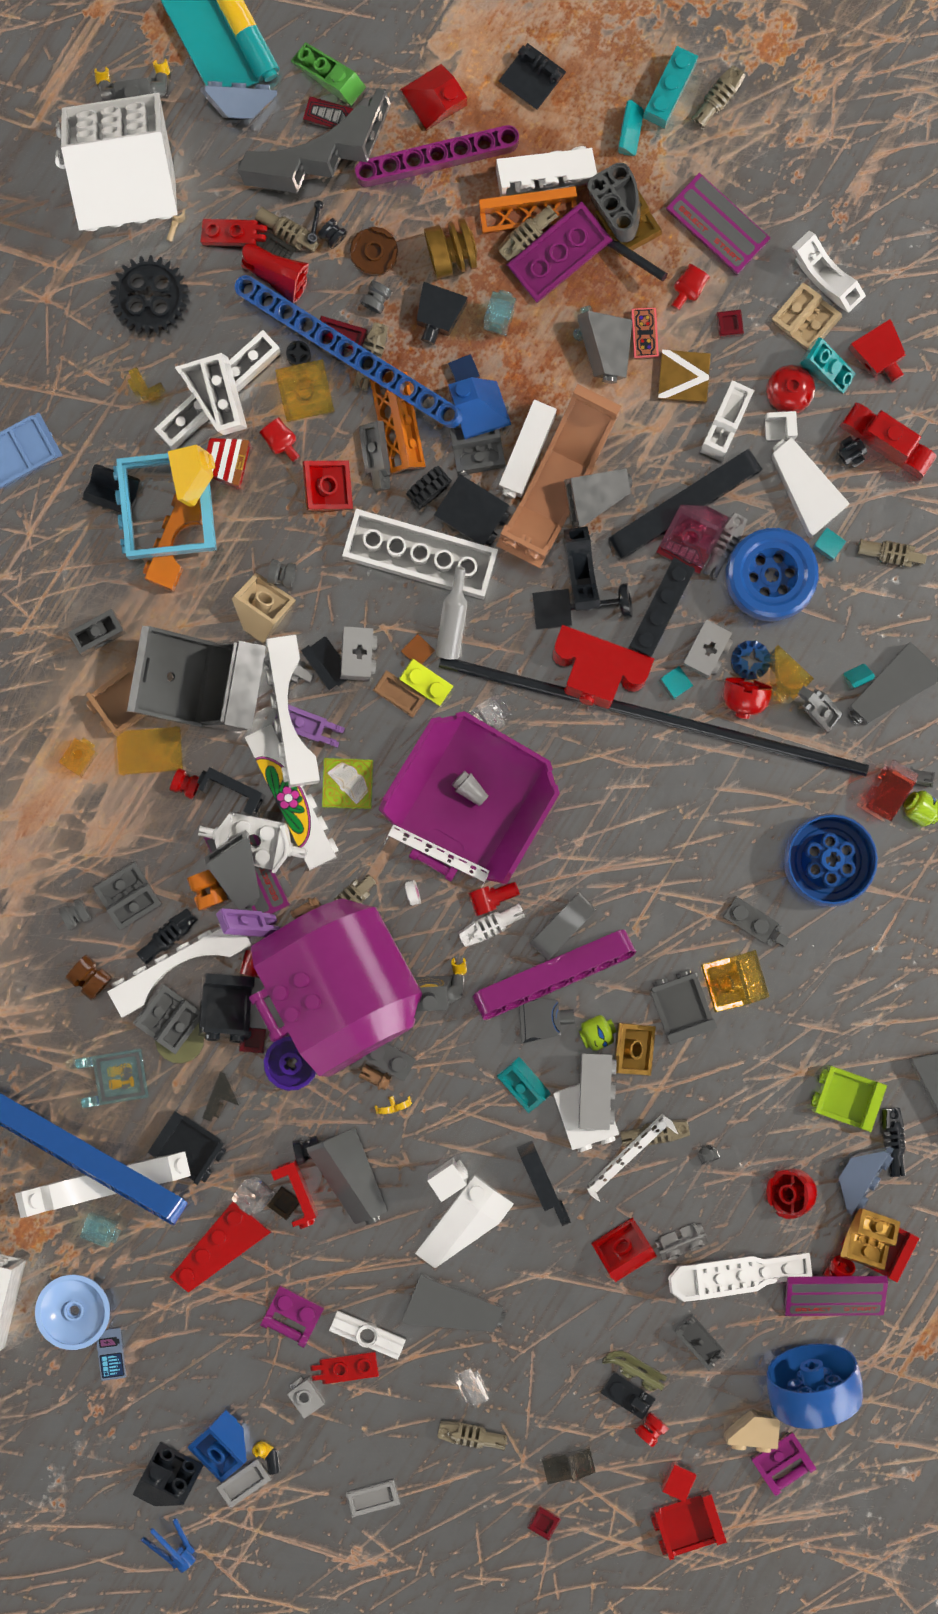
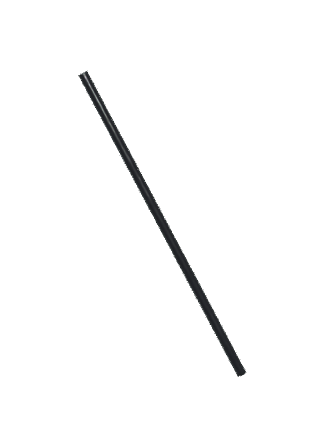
[439,658,869,776]

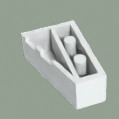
[175,353,247,435]

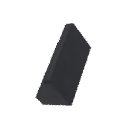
[82,464,140,513]
[301,637,348,692]

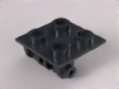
[499,43,566,110]

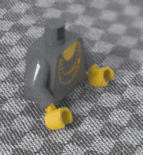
[94,59,170,101]
[414,958,467,1011]

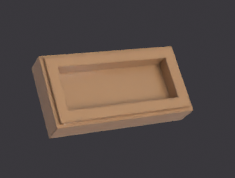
[373,670,427,718]

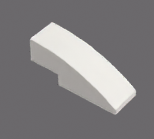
[700,380,754,462]

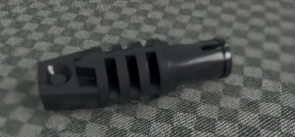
[136,908,197,965]
[882,1107,907,1177]

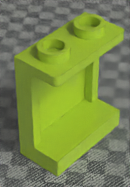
[810,1065,887,1132]

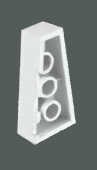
[496,146,597,196]

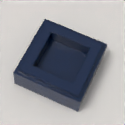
[448,354,480,382]

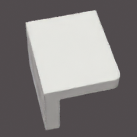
[764,411,798,441]

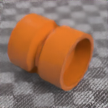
[187,870,228,911]

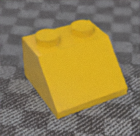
[168,445,215,507]

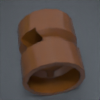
[65,954,112,1001]

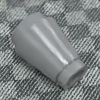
[452,771,489,806]

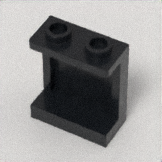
[434,474,511,546]
[197,767,266,817]
[198,973,255,1043]
[147,1110,227,1185]

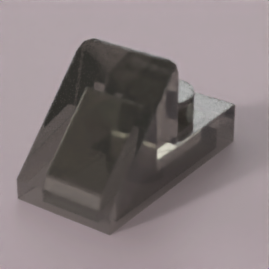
[202,1071,240,1122]
[542,1447,596,1484]

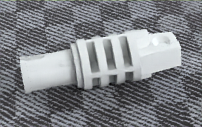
[458,903,526,947]

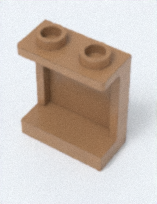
[85,659,146,737]

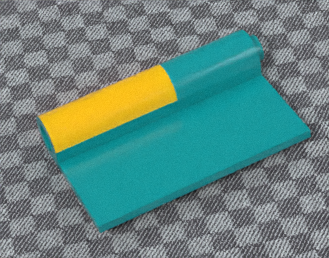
[161,0,280,88]

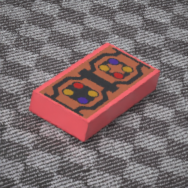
[631,308,659,359]

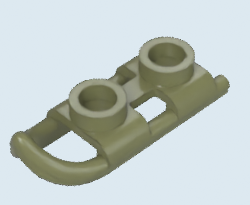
[602,1351,667,1391]

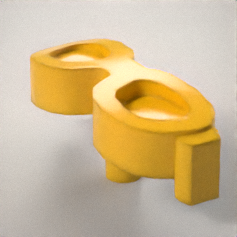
[374,1096,412,1114]

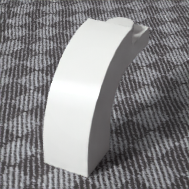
[792,230,866,313]

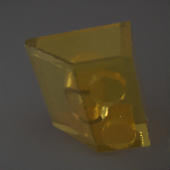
[275,359,334,422]
[770,645,814,704]
[701,950,769,1012]

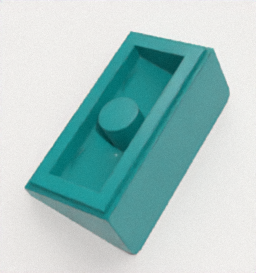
[618,100,644,156]
[497,1057,551,1113]

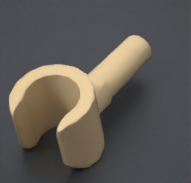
[166,209,185,242]

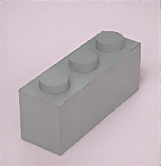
[578,1053,617,1130]

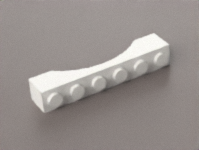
[264,635,320,788]
[107,924,253,1018]

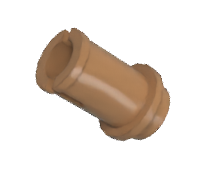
[290,897,322,919]
[359,1064,392,1090]

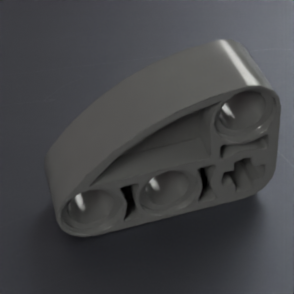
[588,163,640,242]
[530,892,597,961]

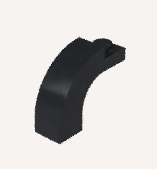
[563,526,601,611]

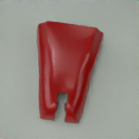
[241,243,309,303]

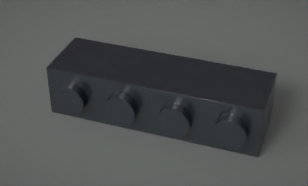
[628,558,695,657]

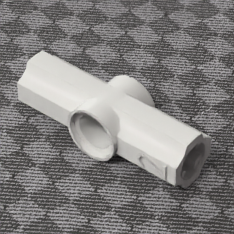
[329,1310,406,1360]

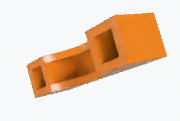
[143,493,202,592]

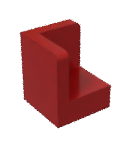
[661,1461,697,1502]

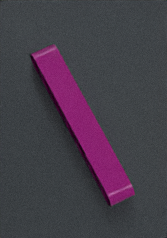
[355,125,519,187]
[472,929,636,1020]

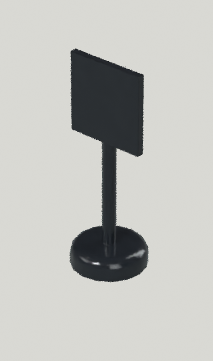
[532,583,633,630]

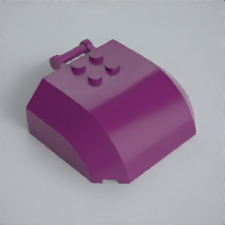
[379,711,560,884]
[249,898,422,1077]

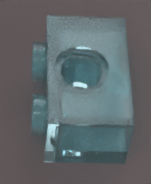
[483,290,516,336]

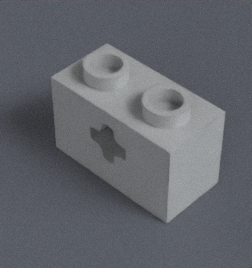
[682,619,733,678]
[340,626,377,681]

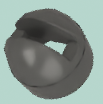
[699,1145,720,1165]

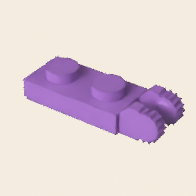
[273,705,345,748]
[216,908,280,937]

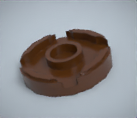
[350,226,398,276]

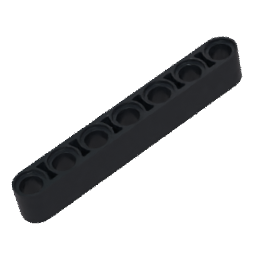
[608,449,763,560]

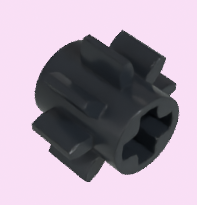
[837,436,868,468]

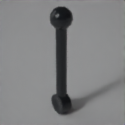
[307,200,324,244]

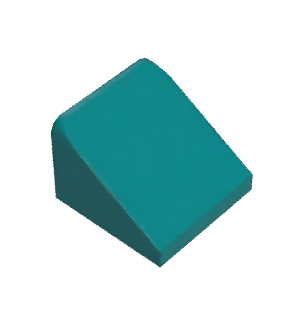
[812,527,846,561]
[843,664,875,690]
[659,666,693,700]

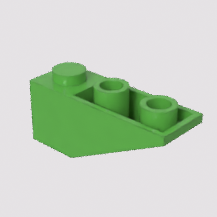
[291,42,366,106]

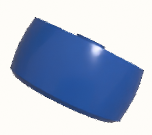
[725,528,819,622]
[783,813,878,907]
[766,1344,863,1429]

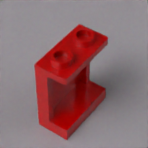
[270,1159,318,1229]
[840,1228,920,1283]
[651,1490,727,1560]

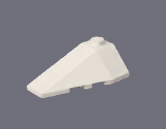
[415,1174,514,1268]

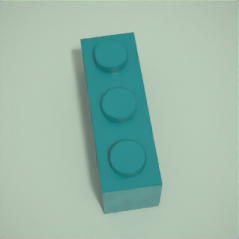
[643,46,699,129]

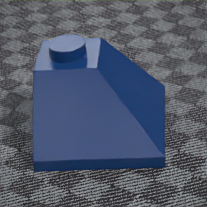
[448,377,511,439]
[187,1410,247,1483]

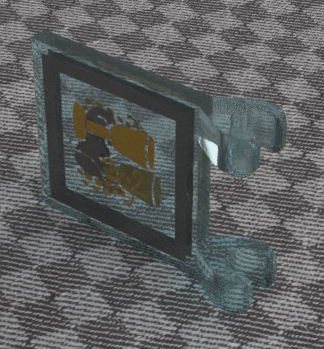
[75,1049,149,1108]

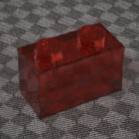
[865,760,918,821]

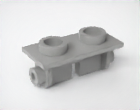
[655,1223,708,1261]

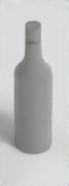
[436,567,467,659]

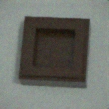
[267,1186,299,1221]

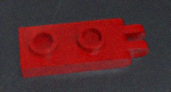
[200,219,267,246]
[310,1351,379,1384]

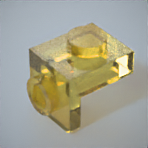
[127,367,165,402]

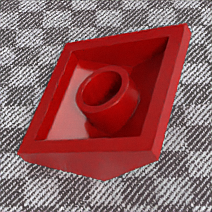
[303,460,353,512]

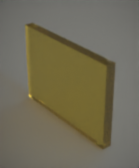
[117,726,183,776]

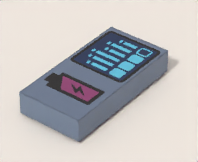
[96,1327,127,1381]

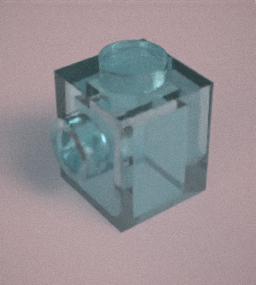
[80,1212,121,1248]

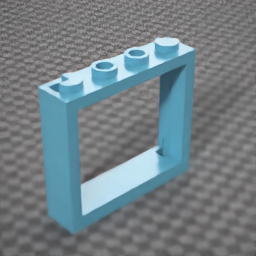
[113,449,217,560]

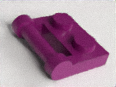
[260,1285,325,1348]
[751,1431,816,1497]

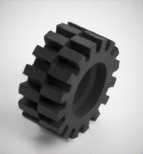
[406,466,452,509]

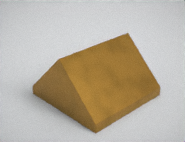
[614,1023,656,1076]

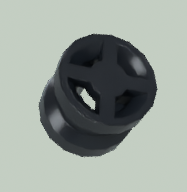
[317,218,348,249]
[286,340,311,368]

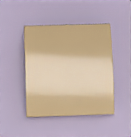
[772,283,842,350]

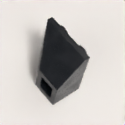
[133,1442,204,1506]

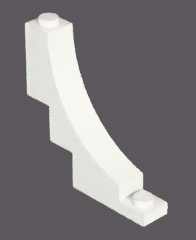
[15,1152,191,1218]

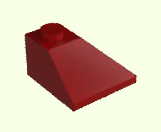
[400,64,467,131]

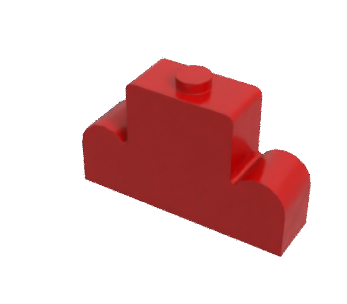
[839,402,937,480]
[552,625,655,709]

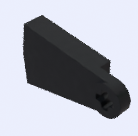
[517,1141,571,1226]

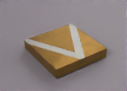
[658,349,711,403]

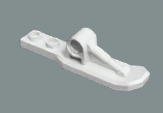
[668,1252,812,1302]

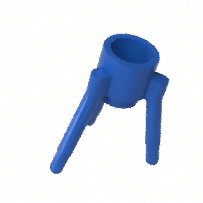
[141,1519,196,1573]

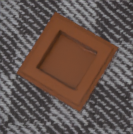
[401,634,435,665]

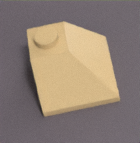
[232,572,296,643]

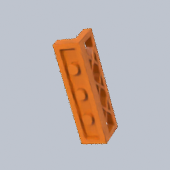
[479,186,577,234]
[370,372,426,474]

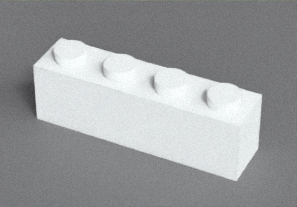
[427,1158,468,1202]

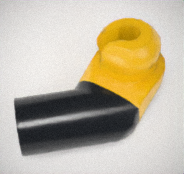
[252,1441,280,1475]

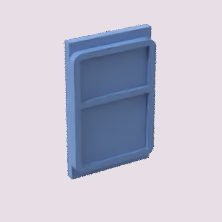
[0,413,63,489]

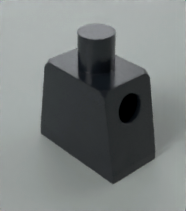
[417,282,468,345]

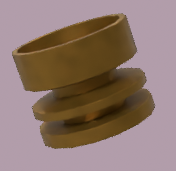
[424,218,477,279]

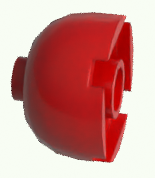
[766,365,815,414]
[723,677,773,719]
[766,1168,817,1219]

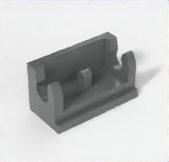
[674,1314,725,1371]

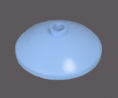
[35,1274,110,1350]

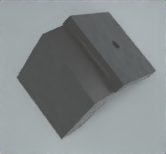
[127,626,266,731]

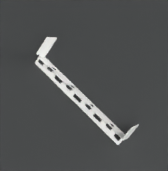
[384,825,489,888]
[586,1113,678,1202]

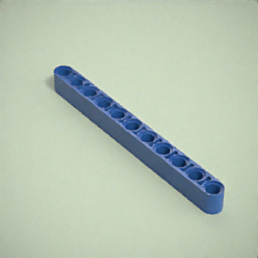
[235,275,462,428]
[0,1093,188,1225]

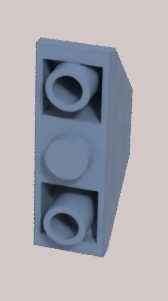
[200,81,277,119]
[839,1147,894,1215]

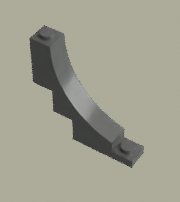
[238,88,391,193]

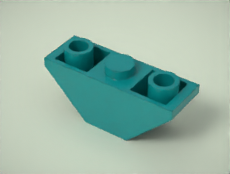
[800,337,856,394]

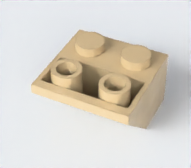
[723,1409,780,1453]

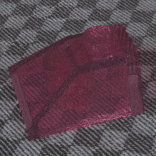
[660,505,729,568]

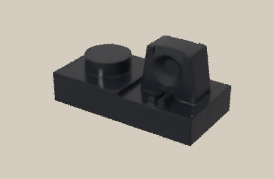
[600,1371,656,1420]

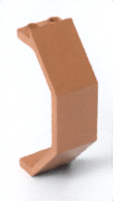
[496,384,622,568]

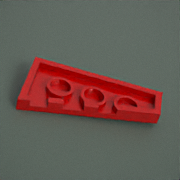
[170,1200,272,1293]

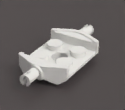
[198,812,308,873]

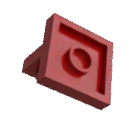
[591,1217,657,1282]

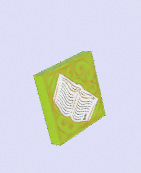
[322,758,373,809]

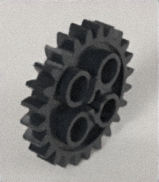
[109,255,189,336]

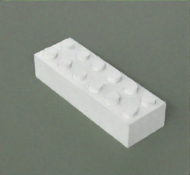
[342,509,498,600]

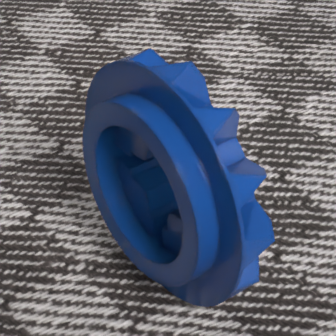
[731,641,771,680]

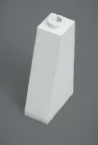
[499,400,557,499]
[771,437,850,538]

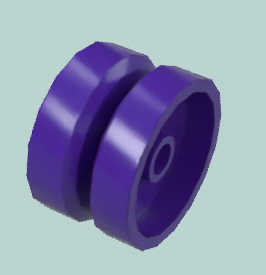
[264,1036,317,1091]

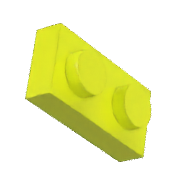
[399,658,453,706]

